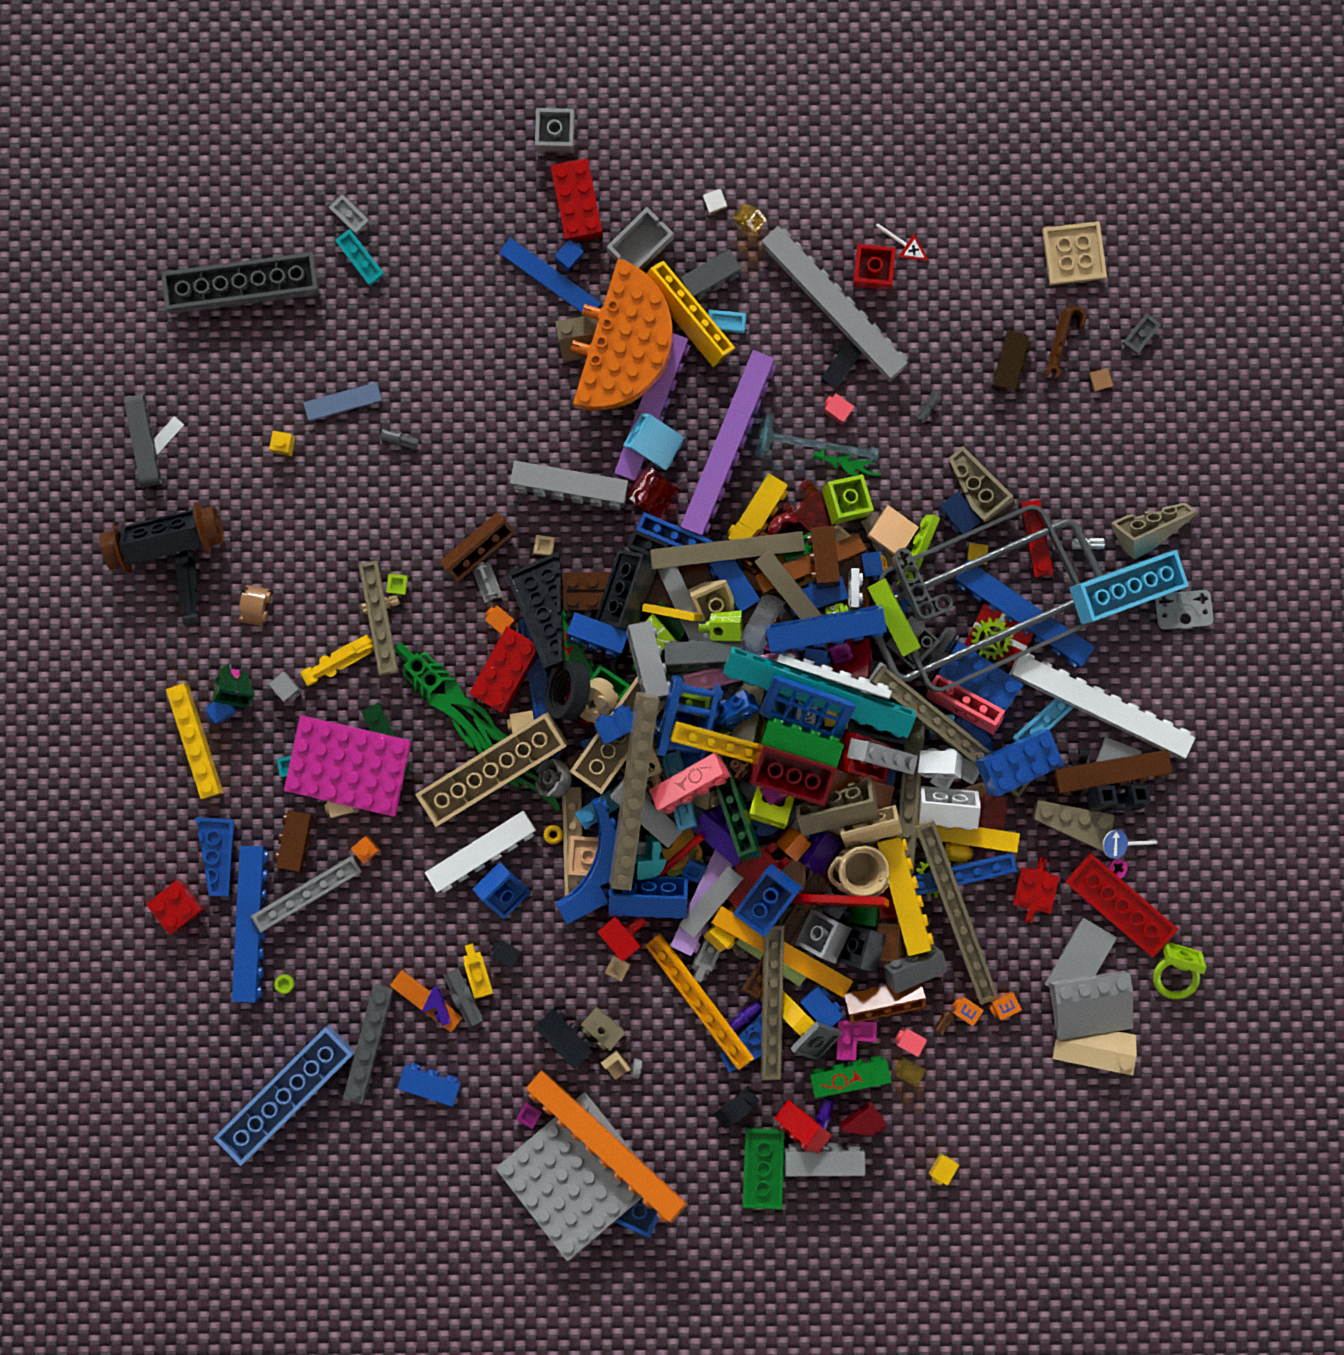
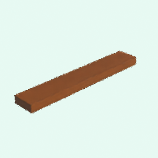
[755,533,867,595]

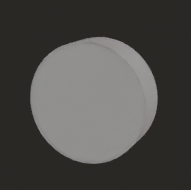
[631,1059,642,1079]

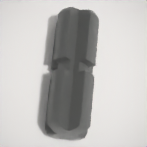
[916,392,941,423]

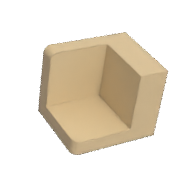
[601,1050,631,1079]

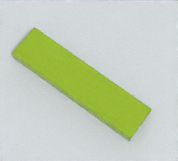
[867,578,921,656]

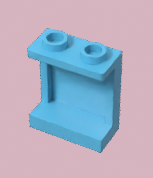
[623,413,685,470]

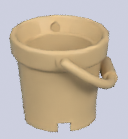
[828,845,890,897]

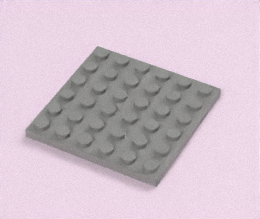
[496,1092,643,1261]

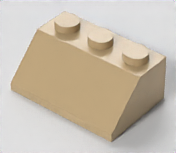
[840,805,903,848]

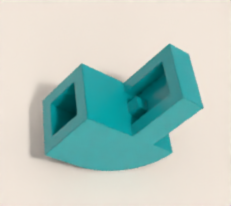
[633,835,667,880]

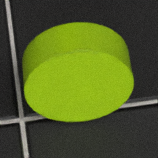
[274,974,295,994]

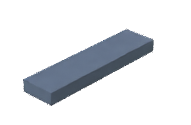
[303,382,382,422]

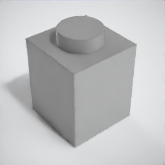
[269,671,301,703]

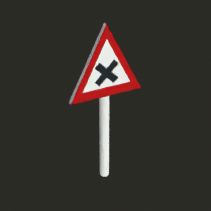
[876,224,929,261]

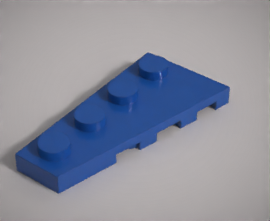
[195,817,235,897]

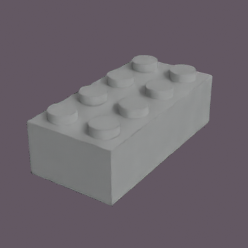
[784,1143,865,1176]

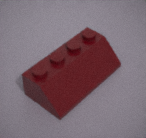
[750,743,837,806]

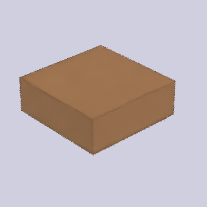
[1089,368,1113,392]

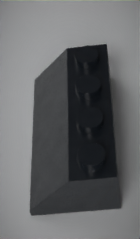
[595,549,657,631]

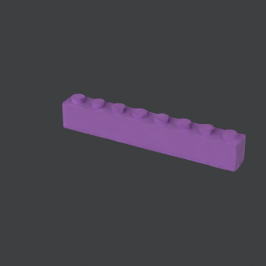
[614,333,690,484]

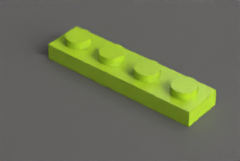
[897,515,940,587]

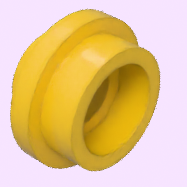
[544,825,563,844]

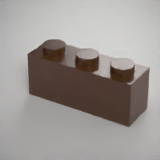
[807,526,840,589]
[274,810,313,872]

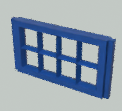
[759,676,856,739]

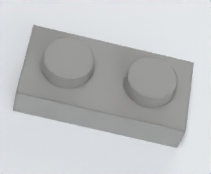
[329,194,370,235]

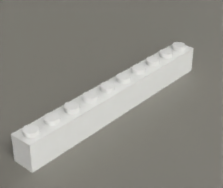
[1009,653,1195,759]

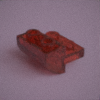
[626,466,680,519]

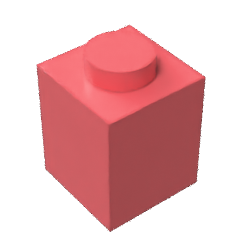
[823,394,854,425]
[895,1027,927,1057]

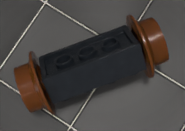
[100,502,224,574]

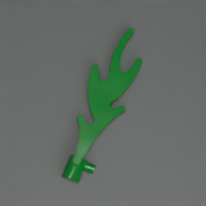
[813,449,881,476]

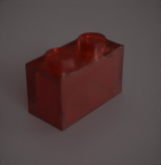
[978,793,1008,831]

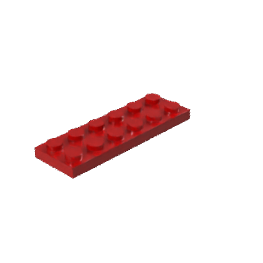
[1065,853,1178,958]

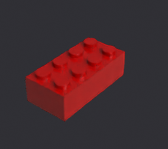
[550,158,603,243]
[468,626,539,713]

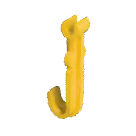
[300,634,374,686]

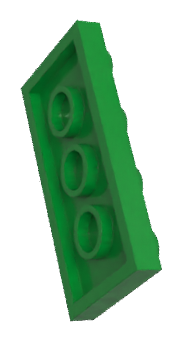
[743,1128,784,1209]

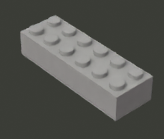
[510,461,629,511]

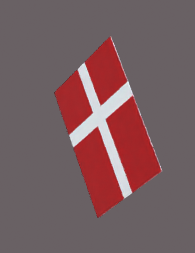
[964,604,1033,667]

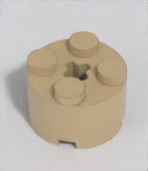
[580,678,618,723]

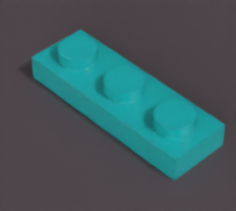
[335,229,385,286]

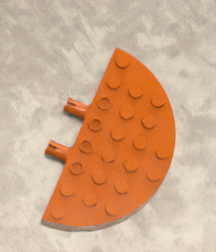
[570,259,673,411]

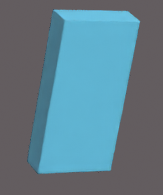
[708,310,746,333]

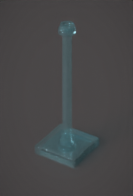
[756,413,878,461]

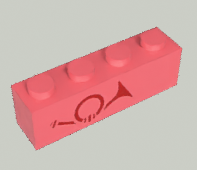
[927,674,1005,735]
[649,753,731,814]

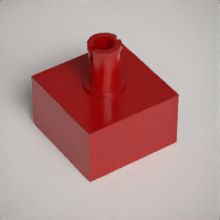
[597,916,647,962]

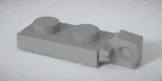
[692,928,720,983]

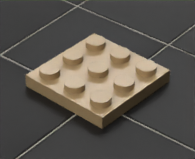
[1042,221,1107,285]

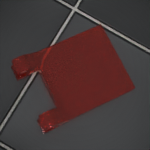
[781,479,834,532]

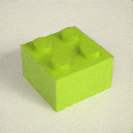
[821,474,874,525]

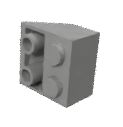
[886,616,940,670]

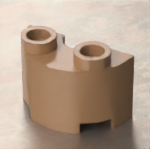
[239,585,272,626]

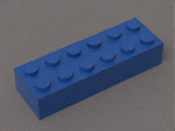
[766,605,887,655]

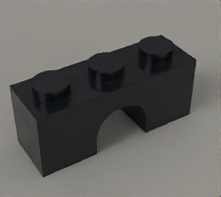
[1086,785,1151,812]

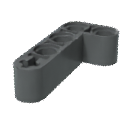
[892,548,953,622]

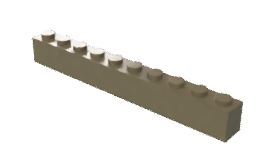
[609,692,659,891]

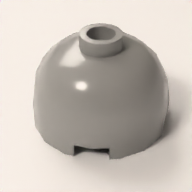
[535,759,572,797]

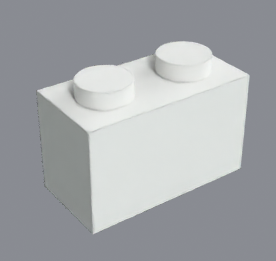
[918,748,963,779]

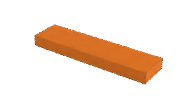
[390,970,463,1032]

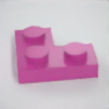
[836,1020,877,1060]

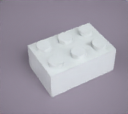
[918,786,980,830]

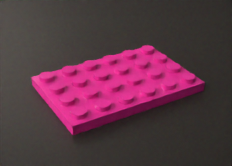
[284,715,412,817]

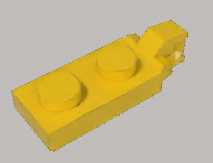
[463,943,493,999]

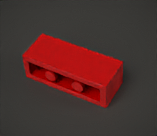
[774,1100,832,1154]

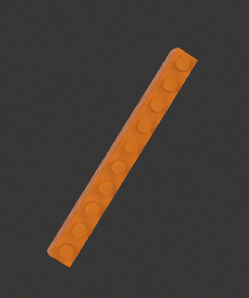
[526,1071,688,1222]

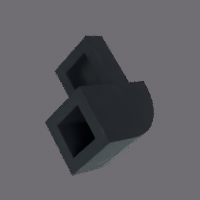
[713,1086,760,1129]

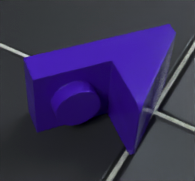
[421,985,452,1026]

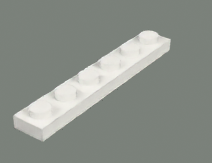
[777,653,892,700]

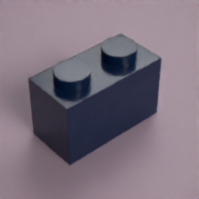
[938,492,982,536]

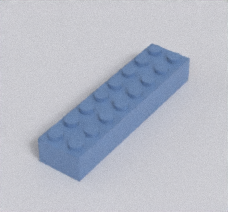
[214,1025,355,1166]

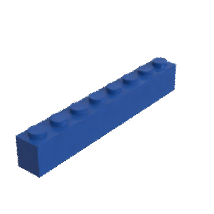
[953,560,1095,668]
[232,846,269,1003]

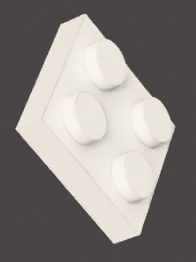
[848,568,863,610]

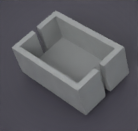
[606,207,674,270]

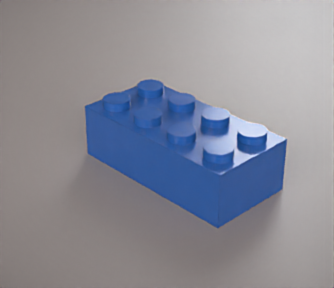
[935,641,1024,711]
[975,729,1064,796]
[609,876,688,919]

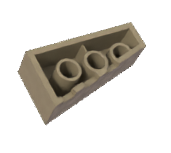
[796,775,879,836]
[1031,800,1115,853]

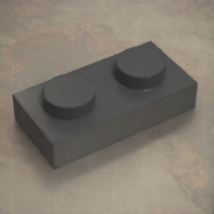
[1122,313,1162,355]

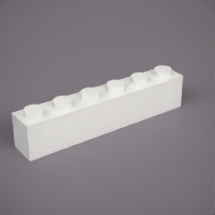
[425,811,537,893]

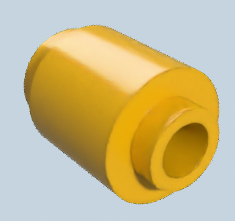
[944,843,973,863]

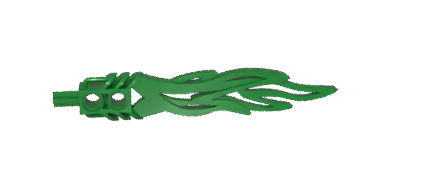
[395,642,560,810]

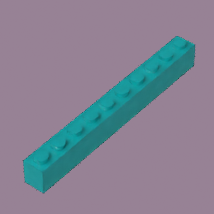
[723,646,916,738]

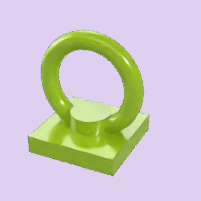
[1153,942,1206,999]

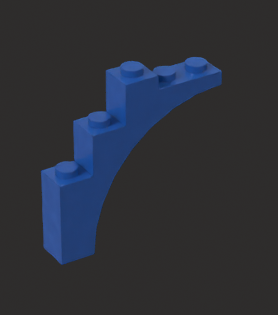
[556,797,617,924]

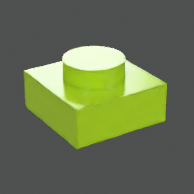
[386,574,408,595]

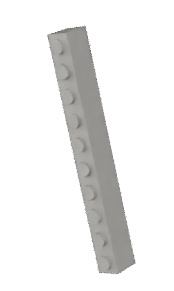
[761,226,907,382]

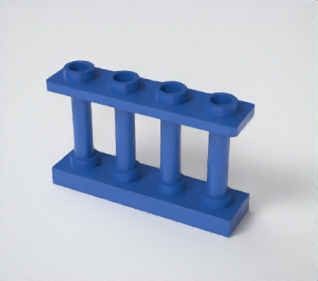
[655,675,723,761]

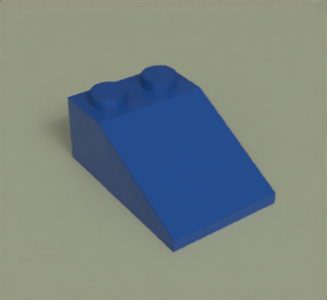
[733,864,803,937]

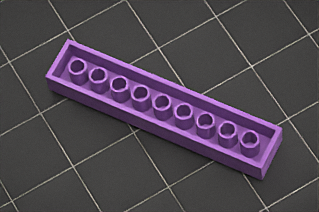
[680,350,776,537]

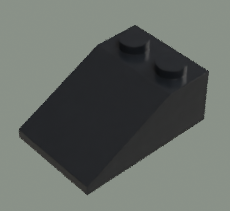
[837,920,887,972]

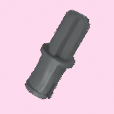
[380,429,419,450]

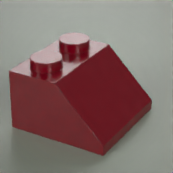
[839,1100,887,1136]

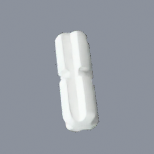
[1071,538,1105,549]

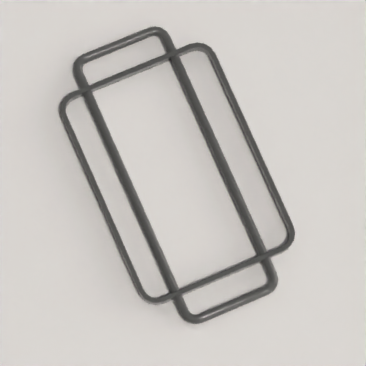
[870,505,1103,693]

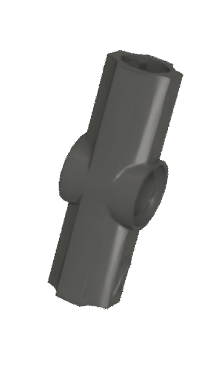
[917,628,959,682]
[443,968,483,1028]

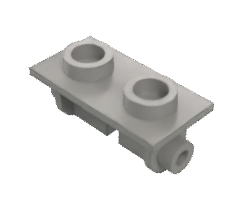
[473,561,503,603]

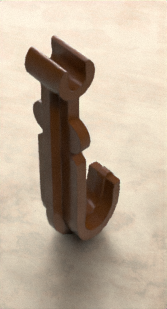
[1042,305,1086,381]

